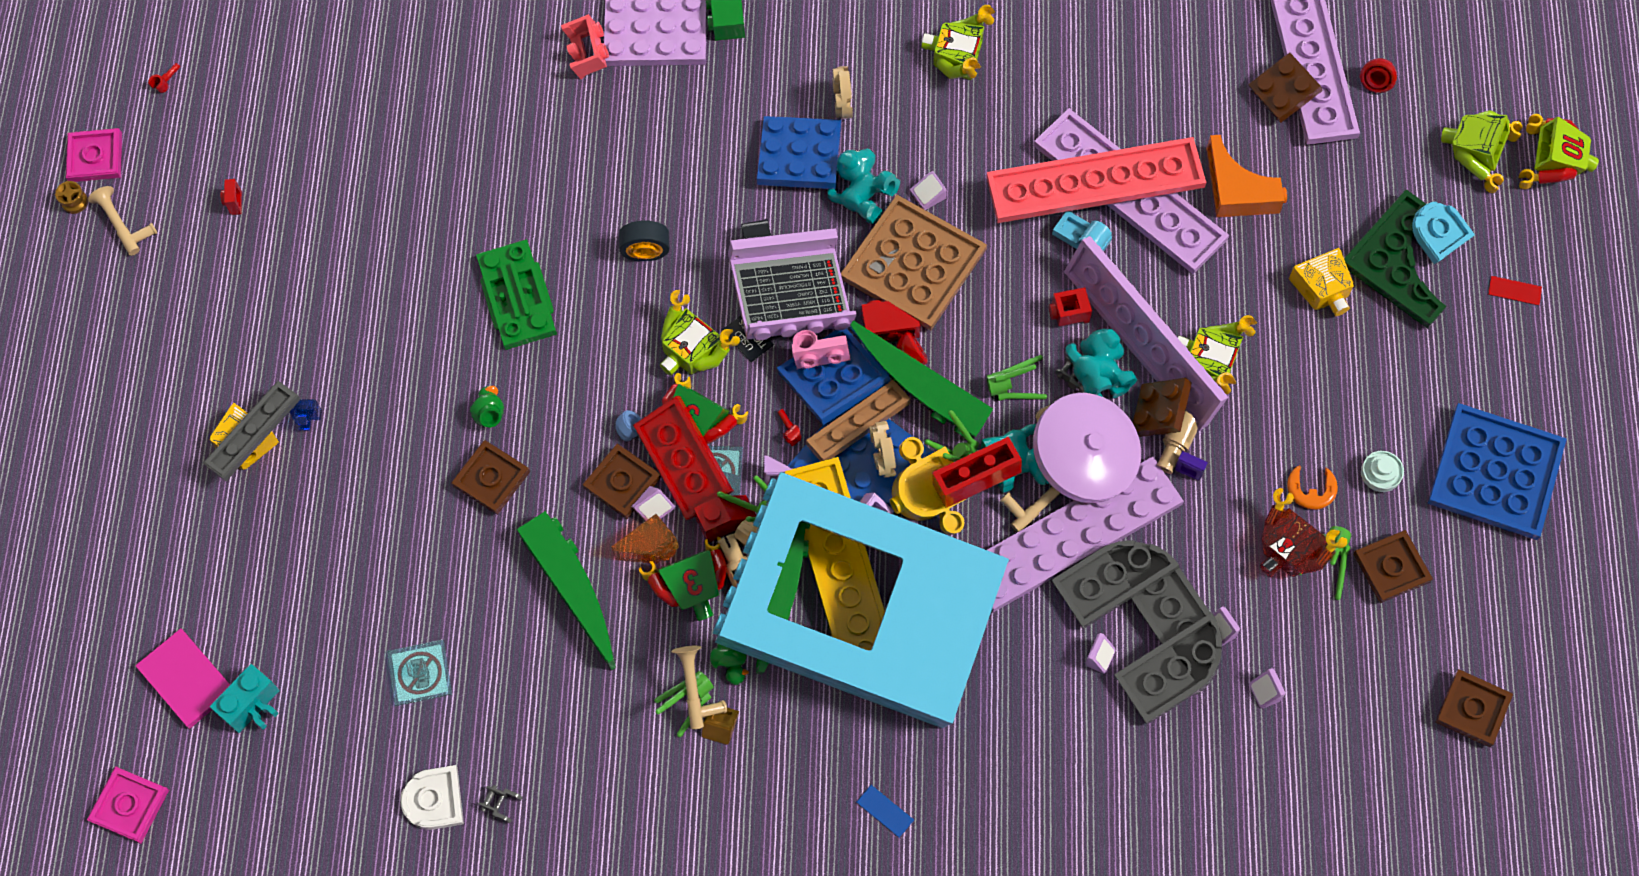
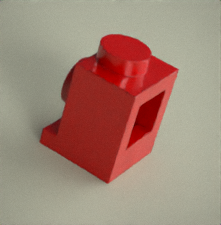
[1049,287,1092,327]

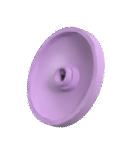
[1033,393,1141,503]

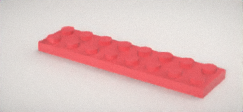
[986,137,1206,223]

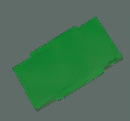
[476,239,557,350]

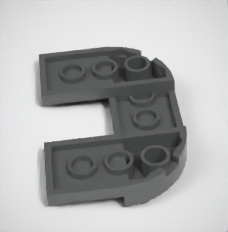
[1052,540,1222,724]

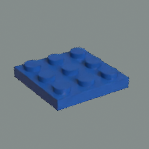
[757,116,841,189]
[777,329,891,425]

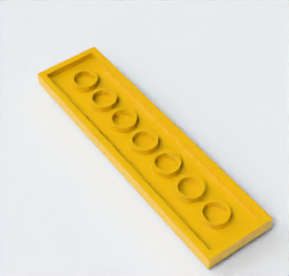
[785,457,885,651]

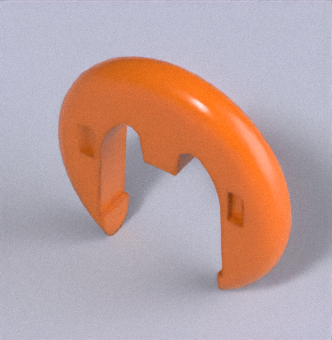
[1287,465,1338,510]

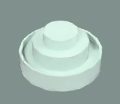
[1361,451,1404,492]

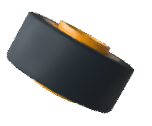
[619,220,670,262]

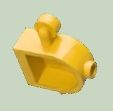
[889,437,968,535]

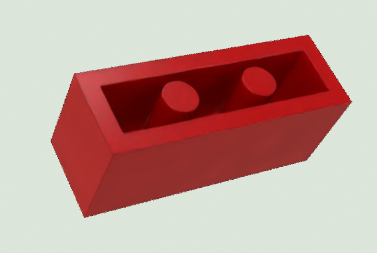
[932,436,1022,508]

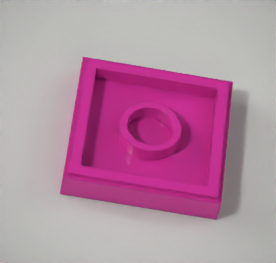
[66,128,122,182]
[87,766,169,844]

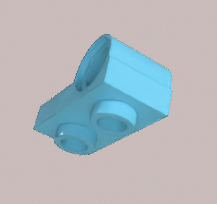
[1052,211,1112,252]

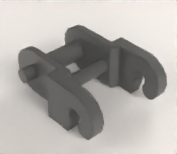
[1055,356,1084,393]
[478,785,523,824]

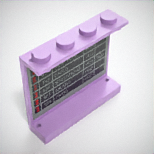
[728,228,856,340]

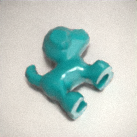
[827,148,900,224]
[1065,329,1137,398]
[981,424,1049,493]

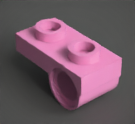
[792,330,851,369]

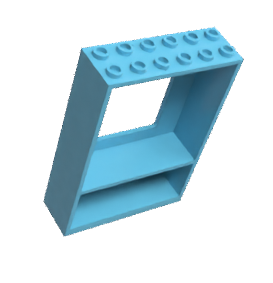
[713,472,1009,728]

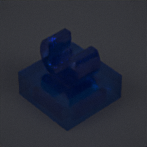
[289,399,322,431]

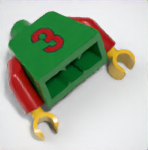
[662,373,748,444]
[639,537,727,621]

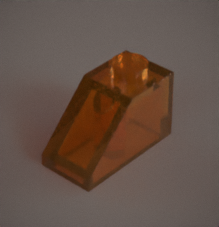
[611,514,679,564]

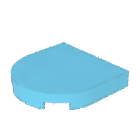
[1412,202,1475,264]

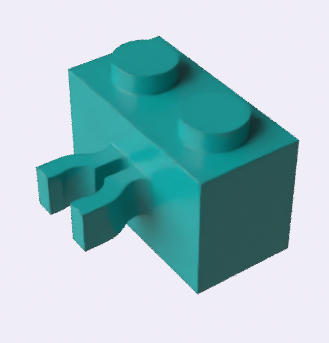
[210,664,280,733]

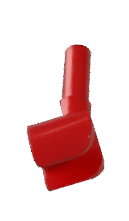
[148,63,180,93]
[778,409,802,446]

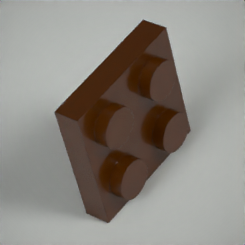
[1248,52,1323,123]
[1133,378,1192,437]
[451,440,530,515]
[582,443,661,520]
[1353,530,1433,604]
[1435,669,1513,748]

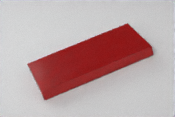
[633,396,733,520]

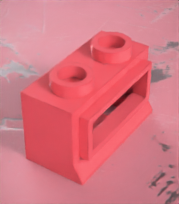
[561,14,609,79]

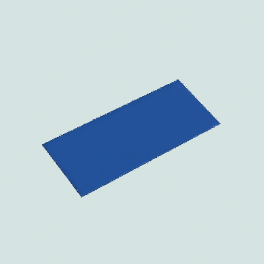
[856,785,914,838]

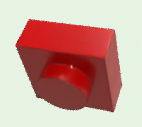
[220,179,242,215]

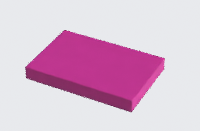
[135,628,230,729]

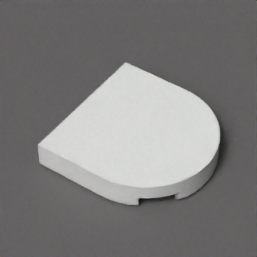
[400,765,464,830]

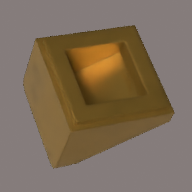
[702,703,739,745]

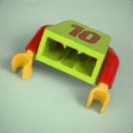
[1519,114,1599,189]

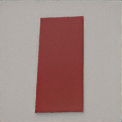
[1489,276,1542,305]

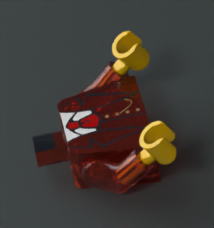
[1260,488,1347,577]

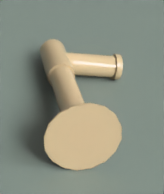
[88,186,157,256]
[999,486,1060,532]
[671,646,727,729]

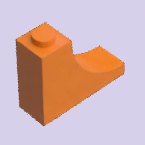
[1206,135,1287,217]

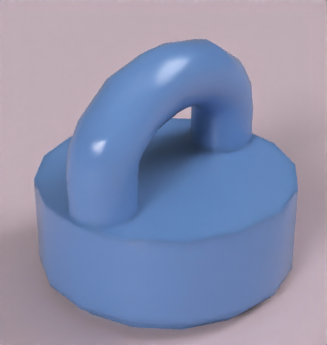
[616,410,641,441]

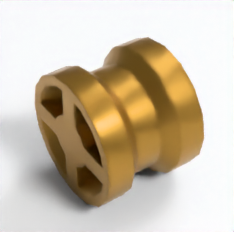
[55,181,88,214]

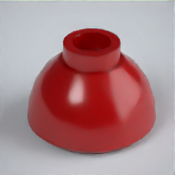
[1360,58,1397,93]
[896,332,928,365]

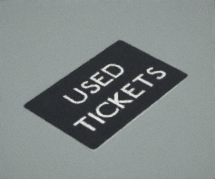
[722,316,774,362]

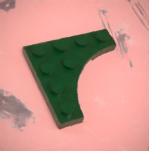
[1344,190,1446,329]

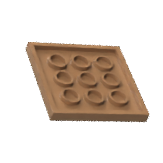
[841,195,987,331]

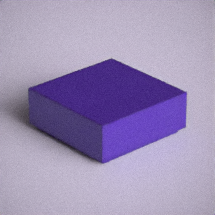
[1175,451,1208,480]

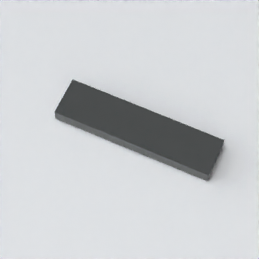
[203,381,300,481]

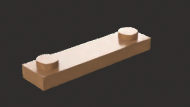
[806,380,910,461]

